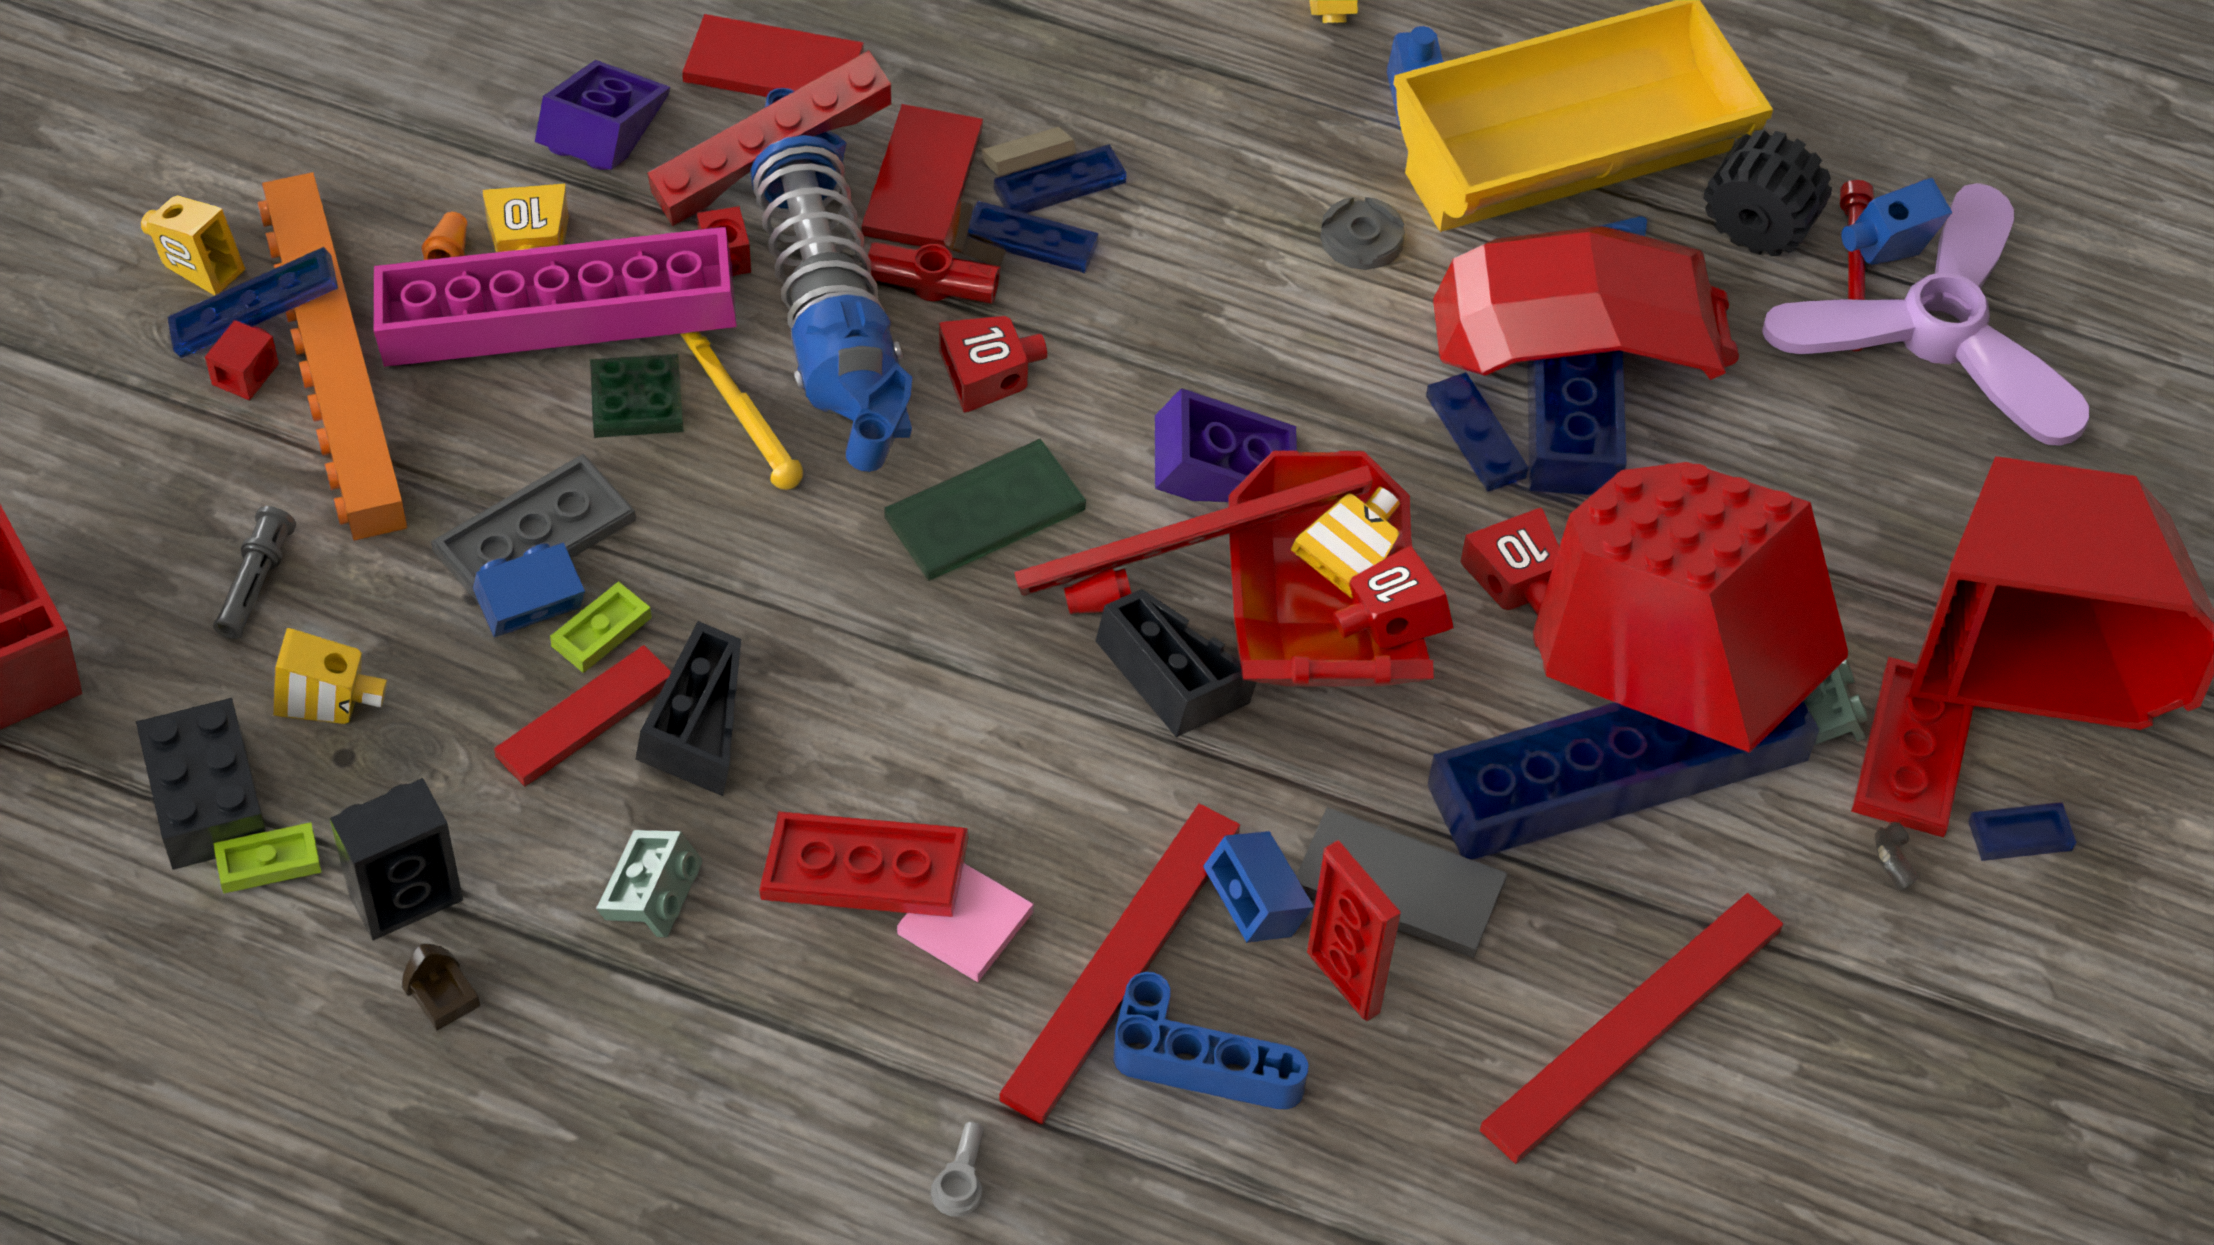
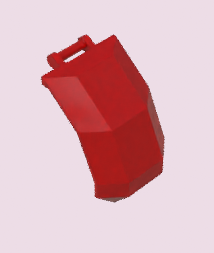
[1433,226,1739,380]
[1228,451,1434,686]

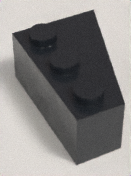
[1095,589,1257,737]
[635,621,741,796]

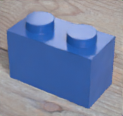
[473,542,585,638]
[1203,831,1314,943]

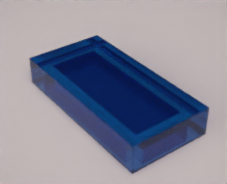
[1968,802,2077,861]

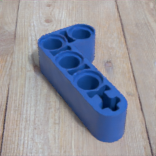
[1113,972,1308,1110]

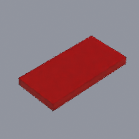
[682,14,864,97]
[861,104,983,247]
[1851,656,1974,838]
[759,811,969,917]
[1307,840,1401,1022]

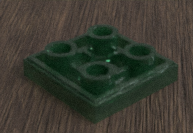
[590,354,684,438]

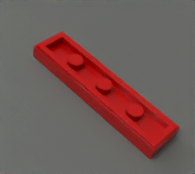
[494,645,671,787]

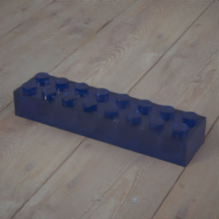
[1427,701,1820,860]

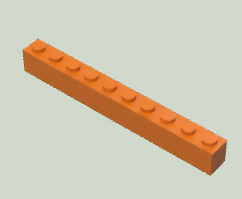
[257,172,407,541]

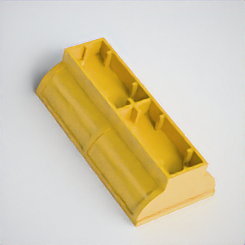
[1393,0,1773,232]

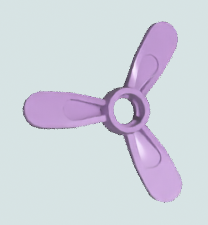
[1762,183,2089,446]

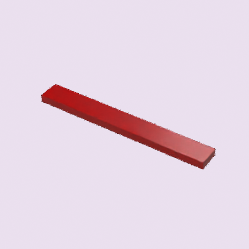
[1014,465,1373,596]
[999,803,1240,1125]
[1479,892,1784,1164]

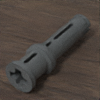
[213,506,296,639]

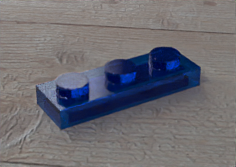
[1426,372,1529,492]

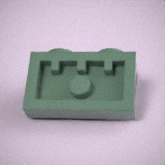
[1793,659,1869,748]
[596,830,702,938]

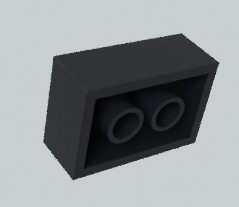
[136,698,266,870]
[329,778,463,941]

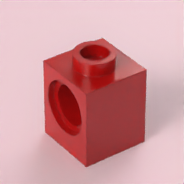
[697,206,751,276]
[205,320,279,401]

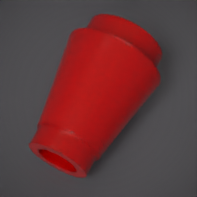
[1064,567,1131,615]

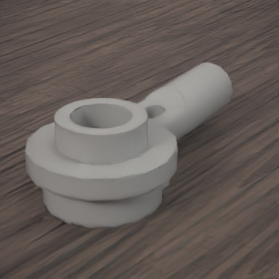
[931,1122,984,1217]

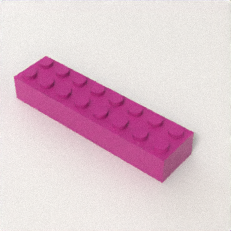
[374,227,737,367]

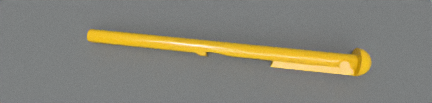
[680,331,803,490]

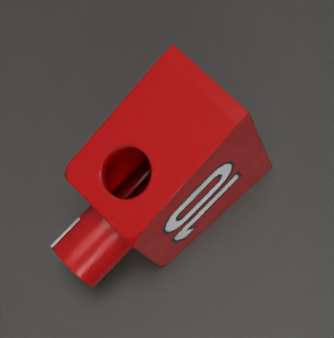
[939,316,1048,413]
[1460,507,1559,616]
[1333,545,1454,649]

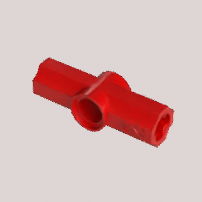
[868,242,1000,304]

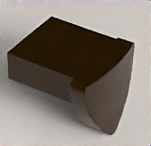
[943,201,1006,266]
[402,944,480,1031]

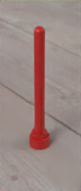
[1840,180,1874,352]

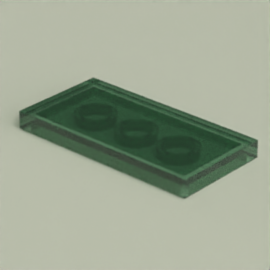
[884,438,1086,581]

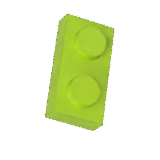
[550,581,652,673]
[213,822,322,894]

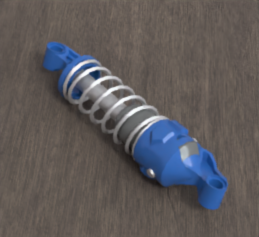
[750,88,912,472]

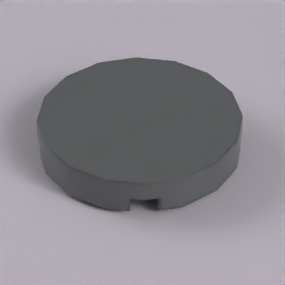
[1320,197,1405,270]

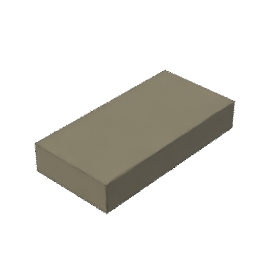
[982,127,1076,177]

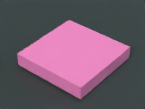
[897,863,1033,982]

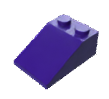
[534,60,670,170]
[1155,388,1297,502]

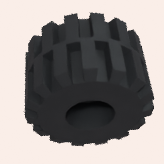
[1703,130,1832,256]

